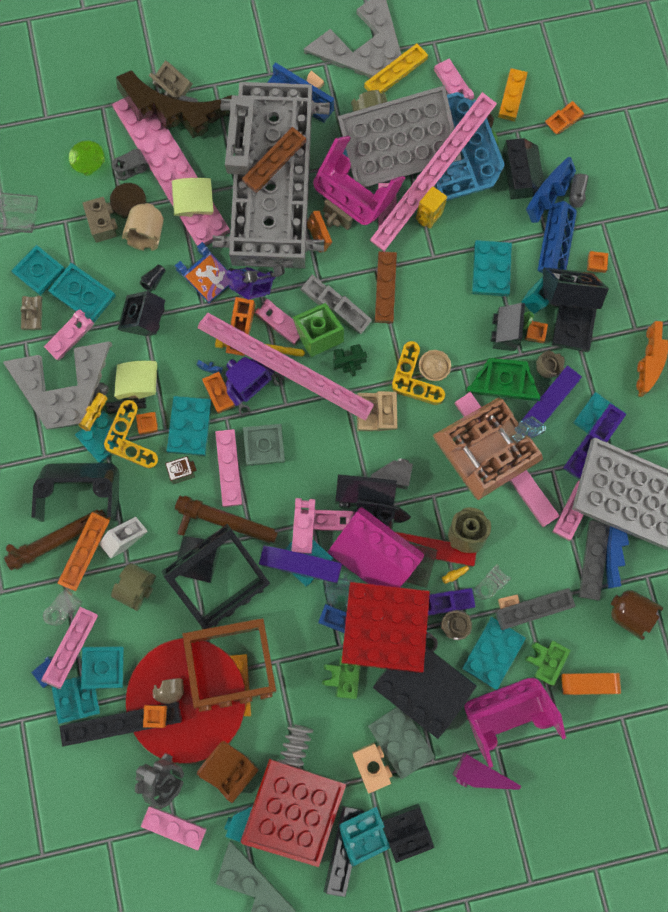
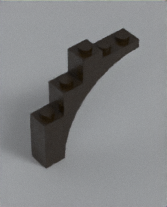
[116,70,232,138]

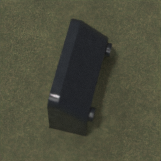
[31,463,120,522]

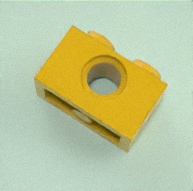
[416,186,447,229]

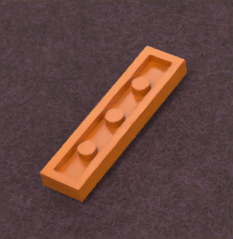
[57,511,110,591]

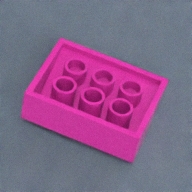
[327,507,425,588]

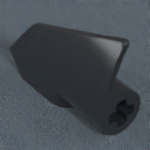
[356,500,411,529]

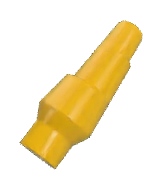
[442,565,469,584]

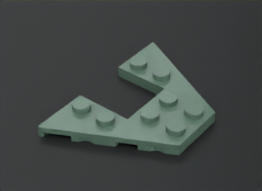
[216,840,295,912]

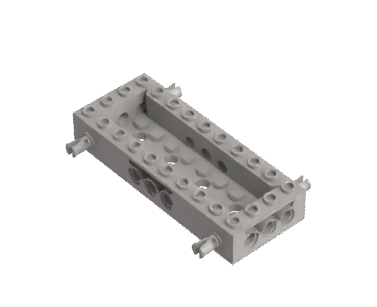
[212,82,330,269]

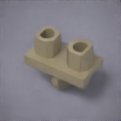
[323,199,353,230]
[21,296,42,330]

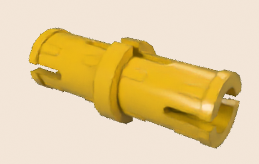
[79,393,108,431]

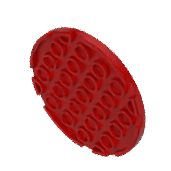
[126,638,247,763]

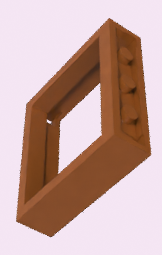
[182,618,276,712]

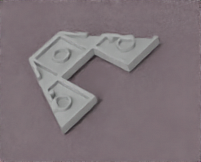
[304,0,401,78]
[3,342,112,430]

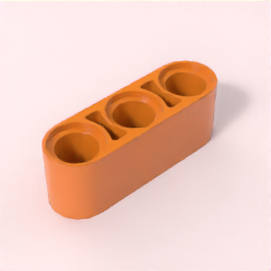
[562,673,621,695]

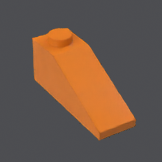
[226,297,256,356]

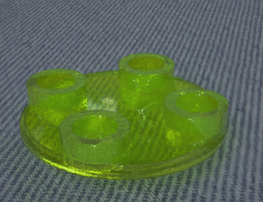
[68,140,105,176]

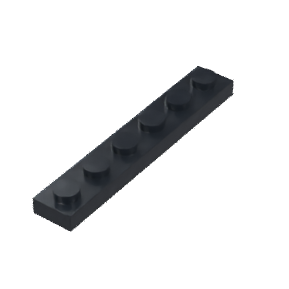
[59,701,182,747]

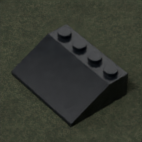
[373,646,477,739]

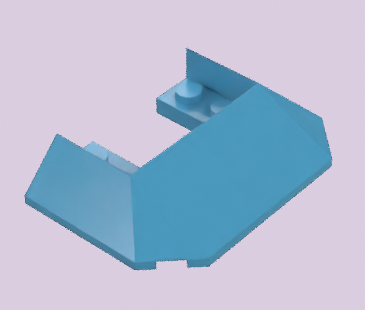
[435,92,505,201]

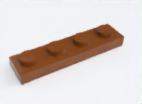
[242,127,306,193]
[375,251,397,324]

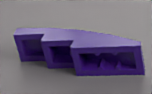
[519,365,582,436]
[563,403,626,479]
[259,545,342,583]
[428,588,476,616]

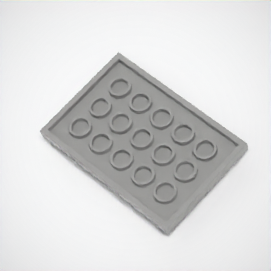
[338,85,462,187]
[572,438,668,550]

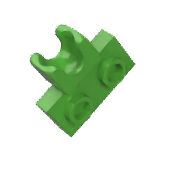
[525,641,571,686]
[322,656,360,699]

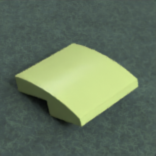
[172,178,214,217]
[114,361,157,400]

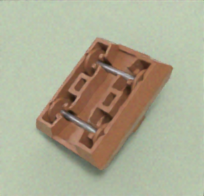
[433,397,543,500]

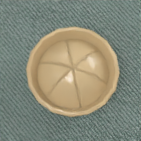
[419,350,451,381]

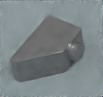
[371,459,413,490]

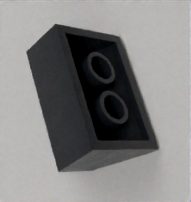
[502,138,544,199]
[543,267,609,310]
[335,474,397,508]

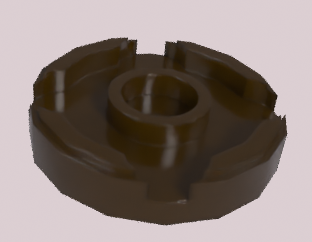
[110,183,147,219]

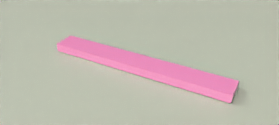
[454,392,559,527]

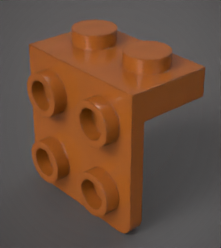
[197,741,259,803]

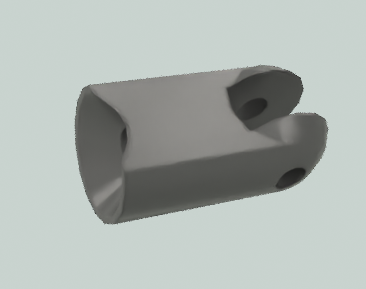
[569,174,589,208]

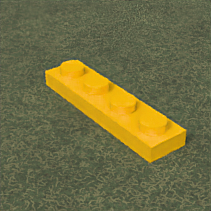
[364,43,428,94]

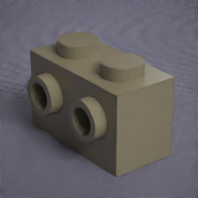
[83,196,118,243]

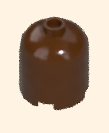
[610,590,663,641]

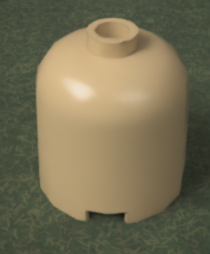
[122,203,164,251]

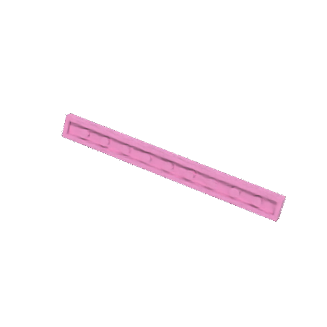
[370,92,497,252]
[198,313,374,421]

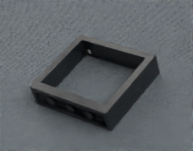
[162,524,270,629]

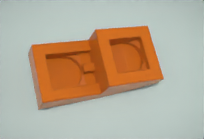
[545,101,584,135]

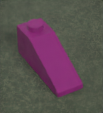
[452,753,521,790]

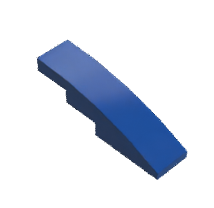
[526,157,576,223]
[605,526,629,589]

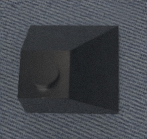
[177,536,221,583]

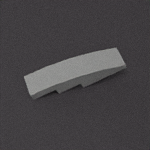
[300,274,372,334]

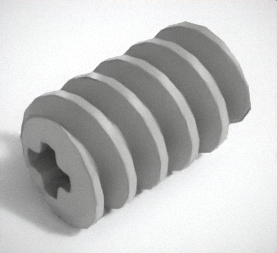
[278,724,313,768]

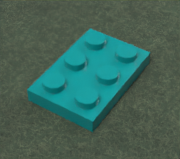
[472,240,512,297]
[48,263,116,323]
[167,396,212,456]
[461,617,526,690]

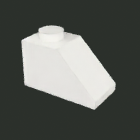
[99,517,148,558]

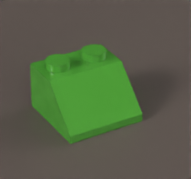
[293,303,344,357]

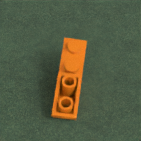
[636,321,668,397]

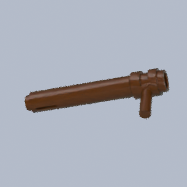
[175,495,278,544]
[4,509,107,571]

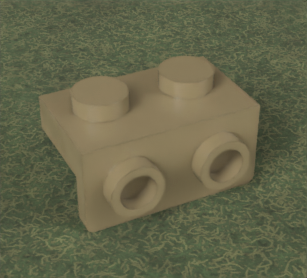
[149,60,193,99]

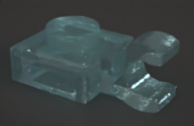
[511,416,546,442]

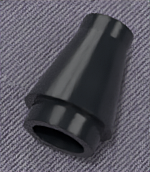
[140,264,166,292]

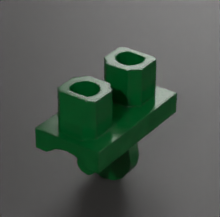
[333,344,367,377]

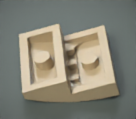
[357,391,398,431]

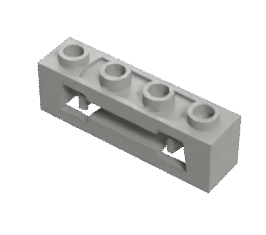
[225,95,258,175]

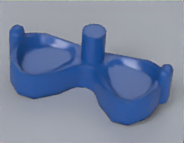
[196,360,223,374]

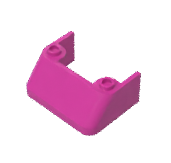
[313,136,405,225]
[464,678,566,768]

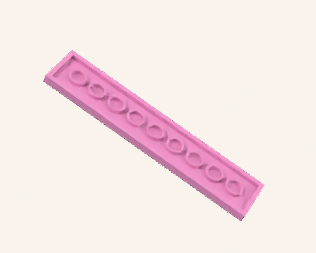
[112,98,230,246]

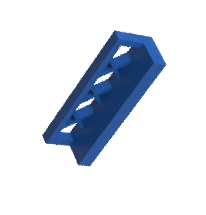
[267,62,334,123]
[538,201,577,273]

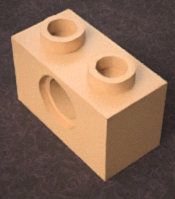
[352,742,393,794]

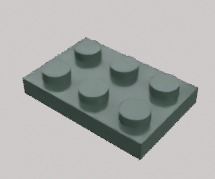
[368,707,435,780]

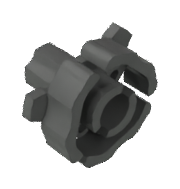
[135,753,184,809]

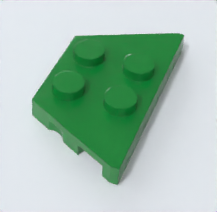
[466,358,540,401]

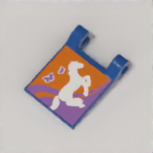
[175,242,230,304]

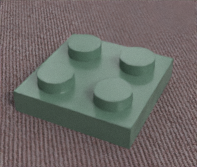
[243,424,285,466]

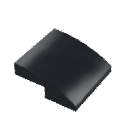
[381,804,435,863]

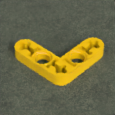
[392,341,445,405]
[104,400,158,469]

